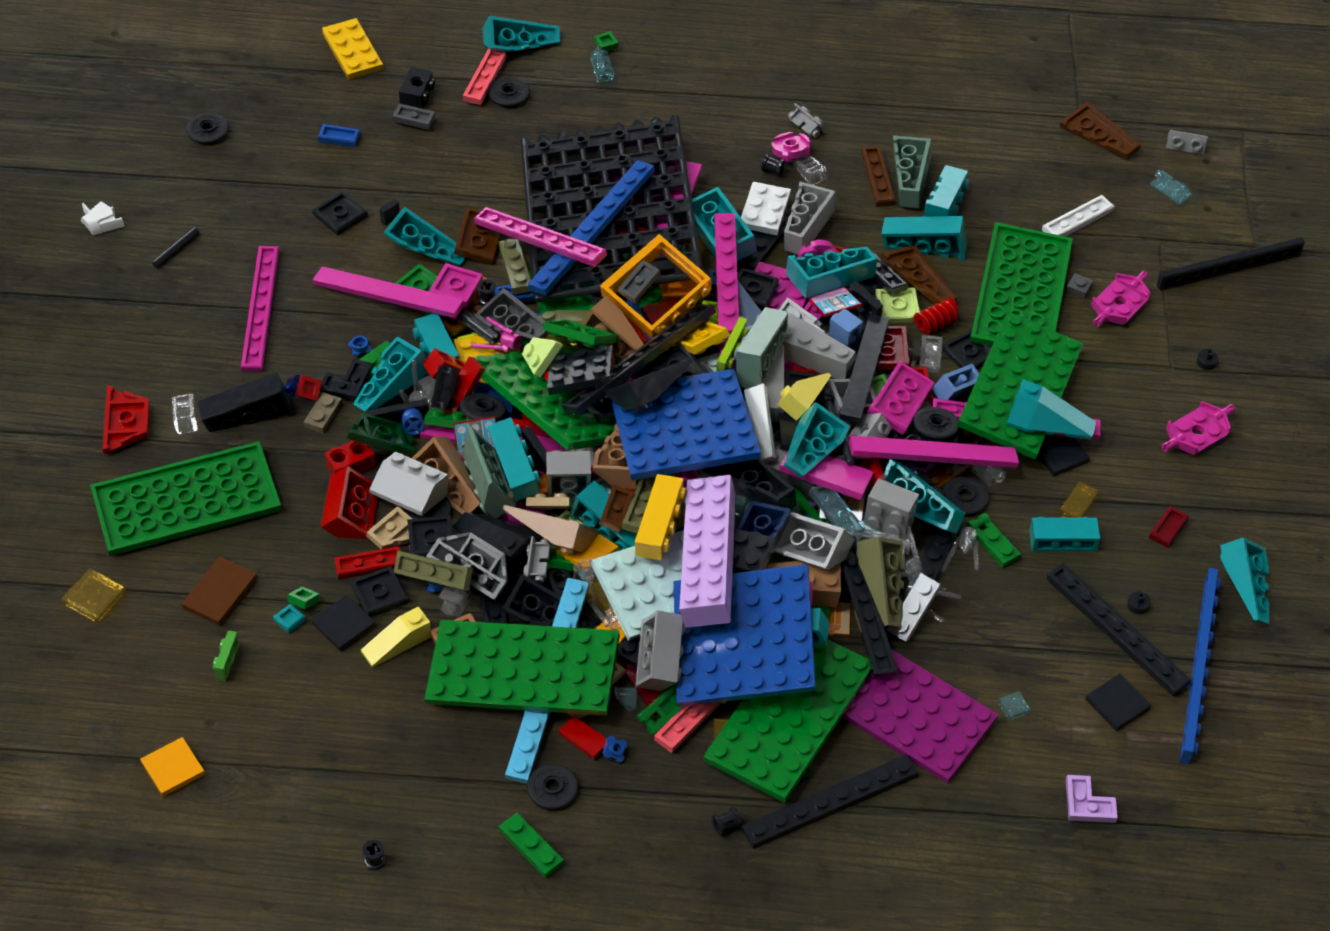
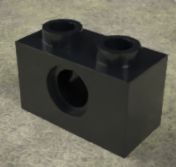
[399,67,435,109]

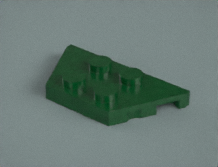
[346,412,420,457]

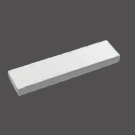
[1042,195,1115,236]
[744,384,776,463]

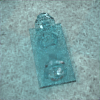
[590,44,614,83]
[1150,170,1192,205]

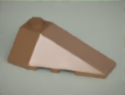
[592,424,638,490]

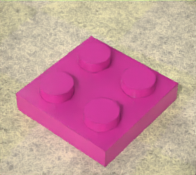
[429,263,483,307]

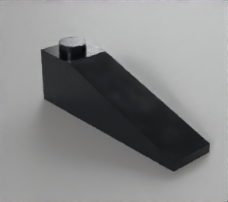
[502,574,599,629]

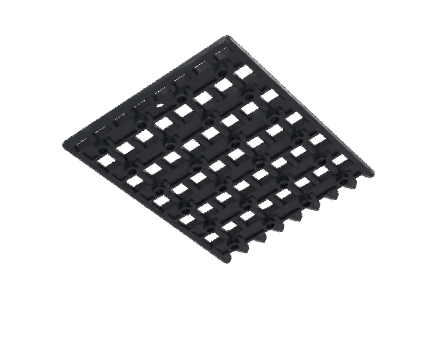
[520,114,703,303]

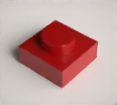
[295,375,322,402]

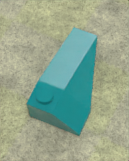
[1006,379,1096,439]
[784,402,850,478]
[1220,538,1269,626]

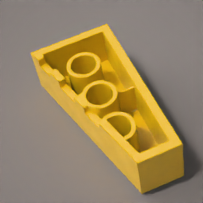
[635,474,687,561]

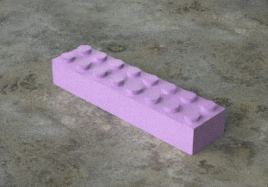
[679,475,736,628]

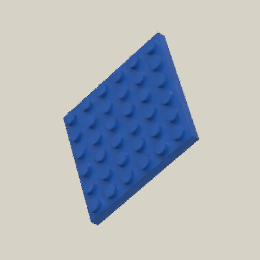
[610,369,761,481]
[673,564,816,707]

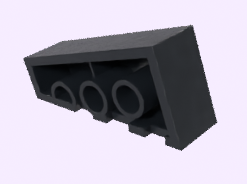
[198,372,295,432]

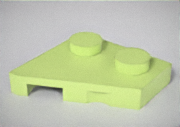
[522,337,563,377]

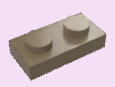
[304,392,342,433]

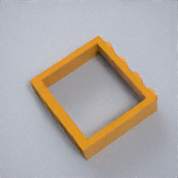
[600,234,712,339]

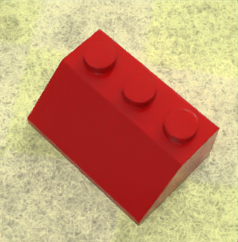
[321,466,378,539]

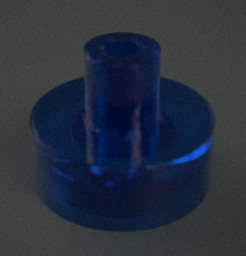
[285,375,301,397]

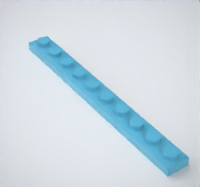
[505,578,589,784]

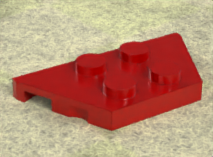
[102,386,150,454]

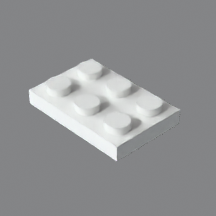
[741,182,791,235]

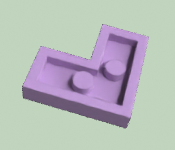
[1066,775,1117,823]

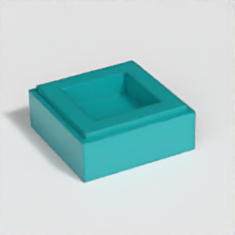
[273,604,306,634]

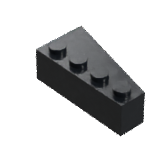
[706,459,797,509]

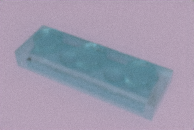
[809,485,865,537]

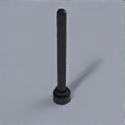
[816,388,855,466]

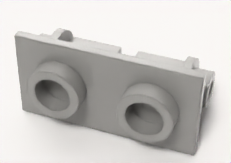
[788,103,825,138]
[1166,130,1208,155]
[524,536,551,583]

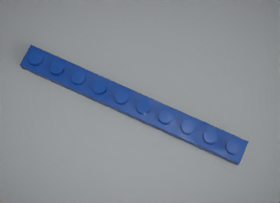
[528,160,655,296]
[1180,567,1221,764]

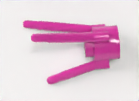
[471,317,522,352]

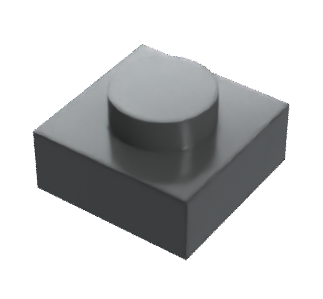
[1066,273,1093,298]

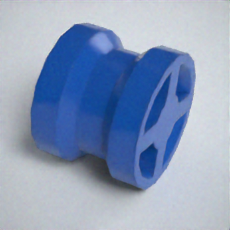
[402,408,424,435]

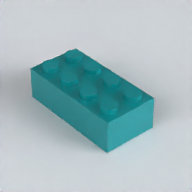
[692,187,757,261]

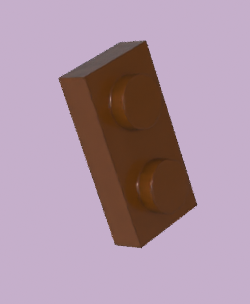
[599,484,634,532]

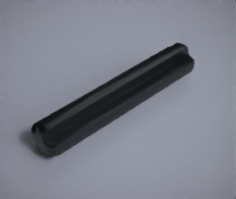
[456,308,499,344]

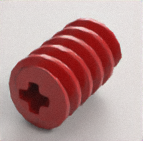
[913,298,958,335]

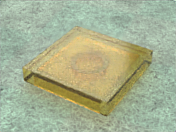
[61,568,126,623]

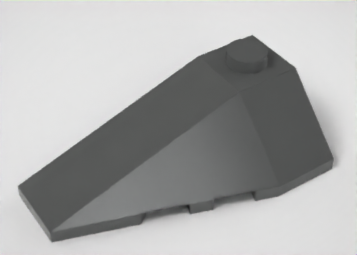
[474,288,548,340]

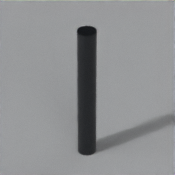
[152,227,199,268]

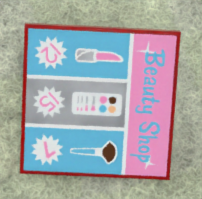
[808,287,862,317]
[453,416,497,463]

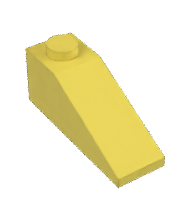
[777,373,831,420]
[361,606,431,668]

